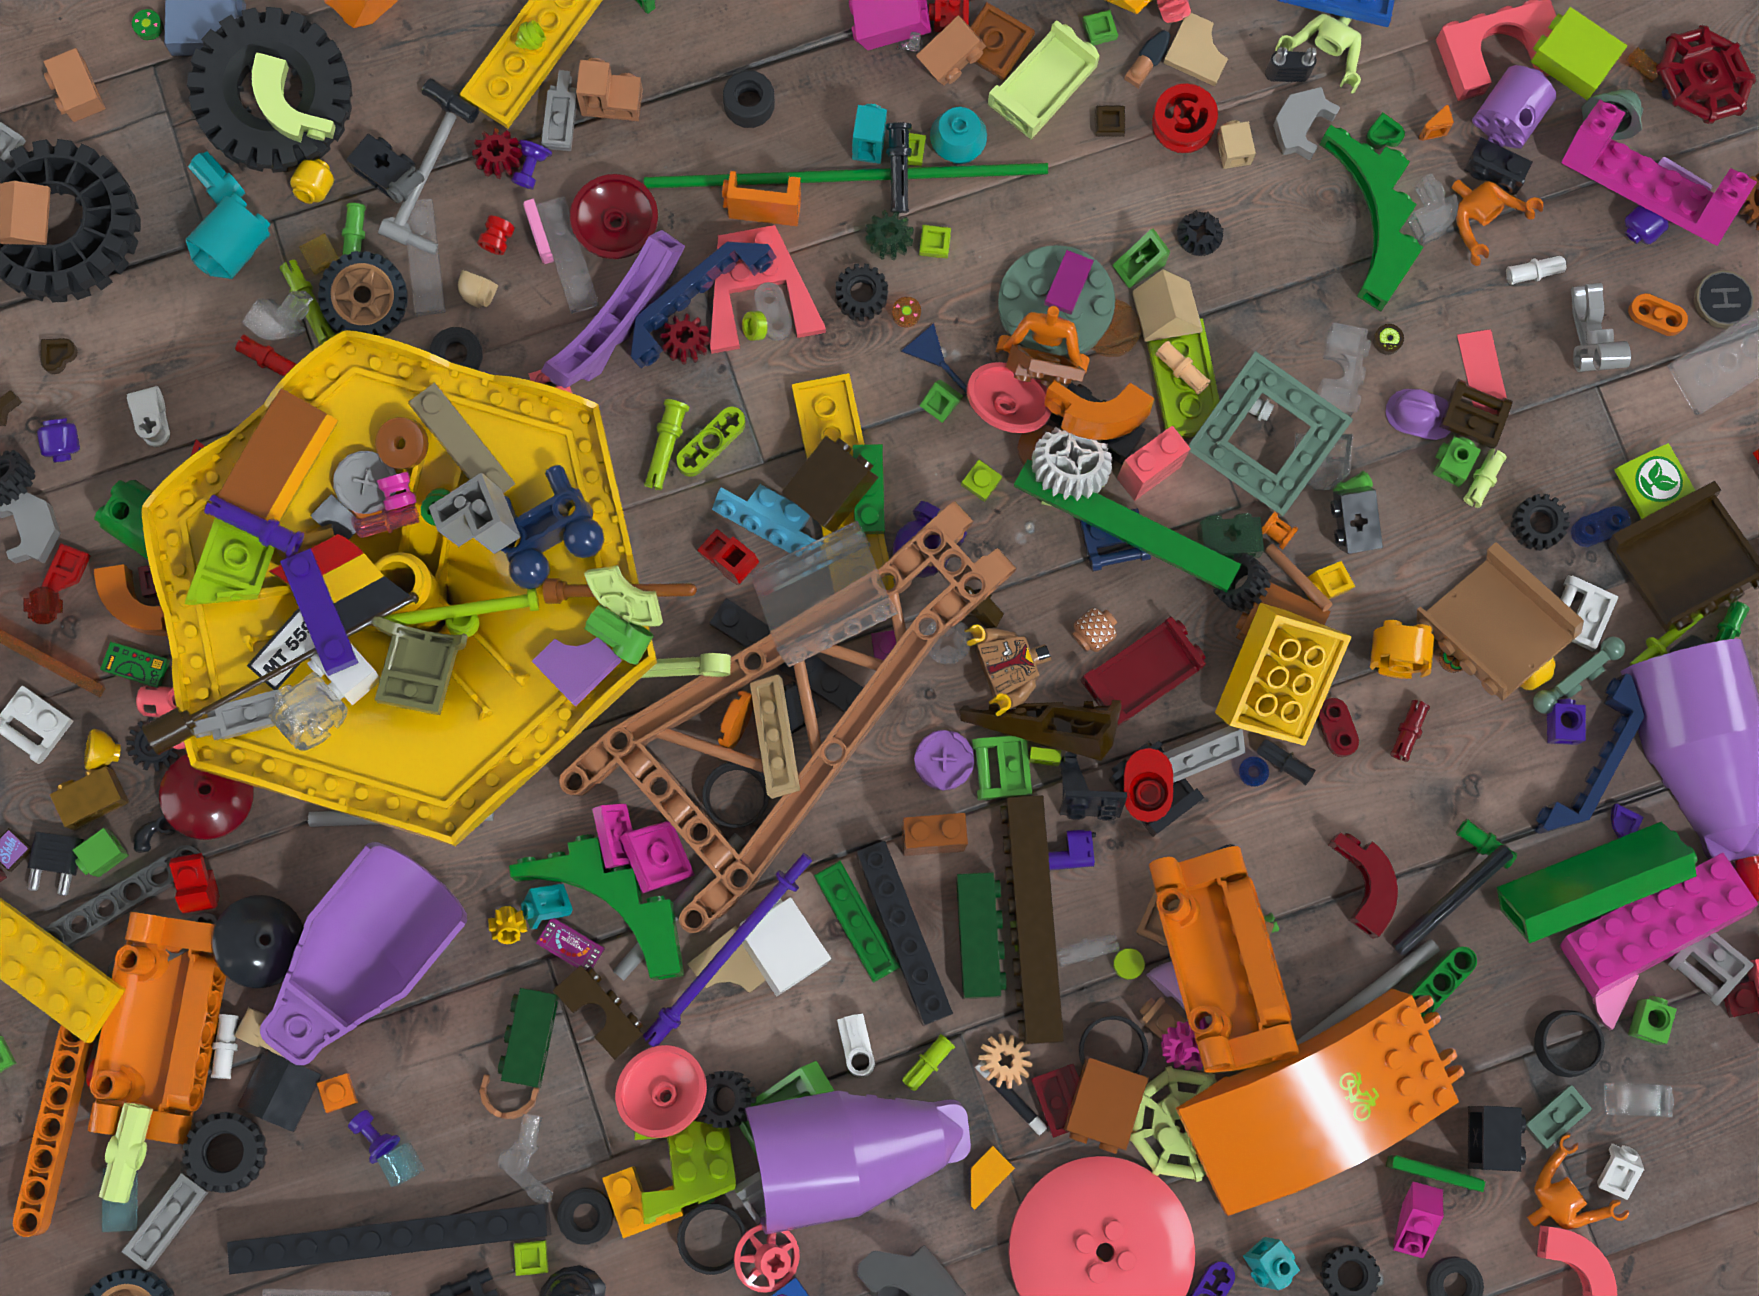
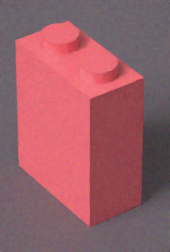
[1117,426,1191,501]

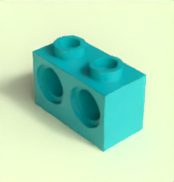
[852,104,887,164]

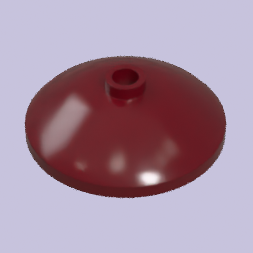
[570,174,658,259]
[159,754,254,840]

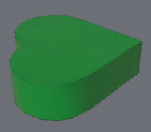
[1366,112,1405,149]

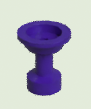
[511,140,552,190]
[348,1110,400,1164]

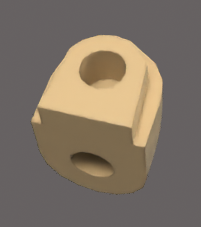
[458,270,498,308]

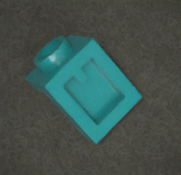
[521,884,573,929]

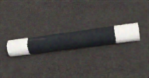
[975,1060,1048,1136]

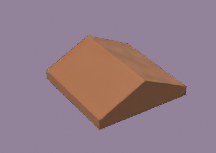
[0,181,51,245]

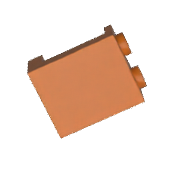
[722,171,801,226]

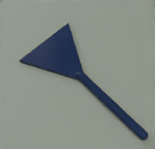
[901,323,967,394]

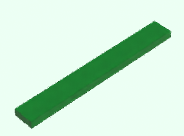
[1014,459,1241,593]

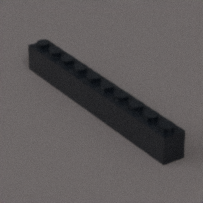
[227,1203,552,1275]

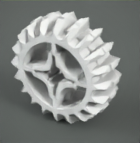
[1032,427,1112,501]

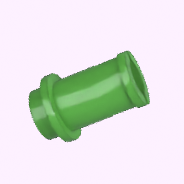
[1333,471,1373,492]

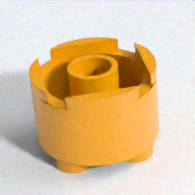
[1370,620,1434,679]

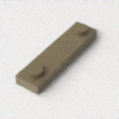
[408,382,516,494]

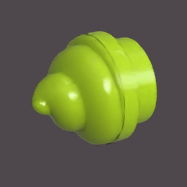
[515,20,546,50]

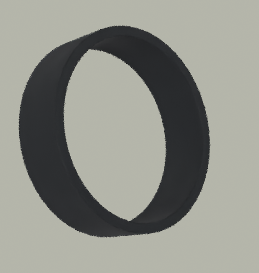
[1079,1016,1148,1074]

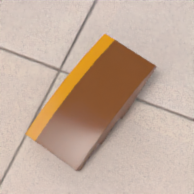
[218,388,338,522]

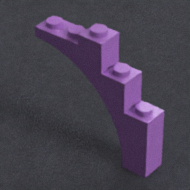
[541,230,685,388]

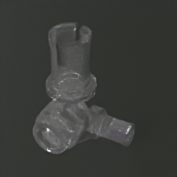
[498,1114,553,1203]

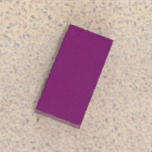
[1044,250,1094,315]

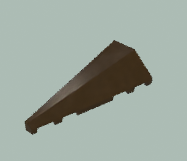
[959,700,1121,761]

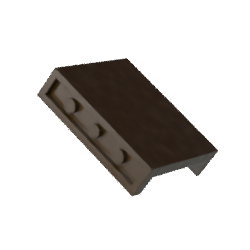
[1607,481,1759,632]

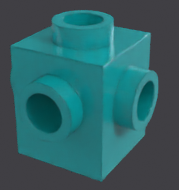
[1243,1237,1300,1290]

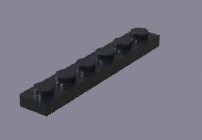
[709,598,863,713]

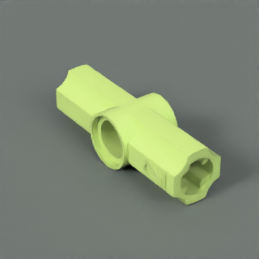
[99,1102,153,1203]

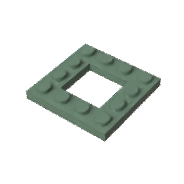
[1188,351,1353,516]

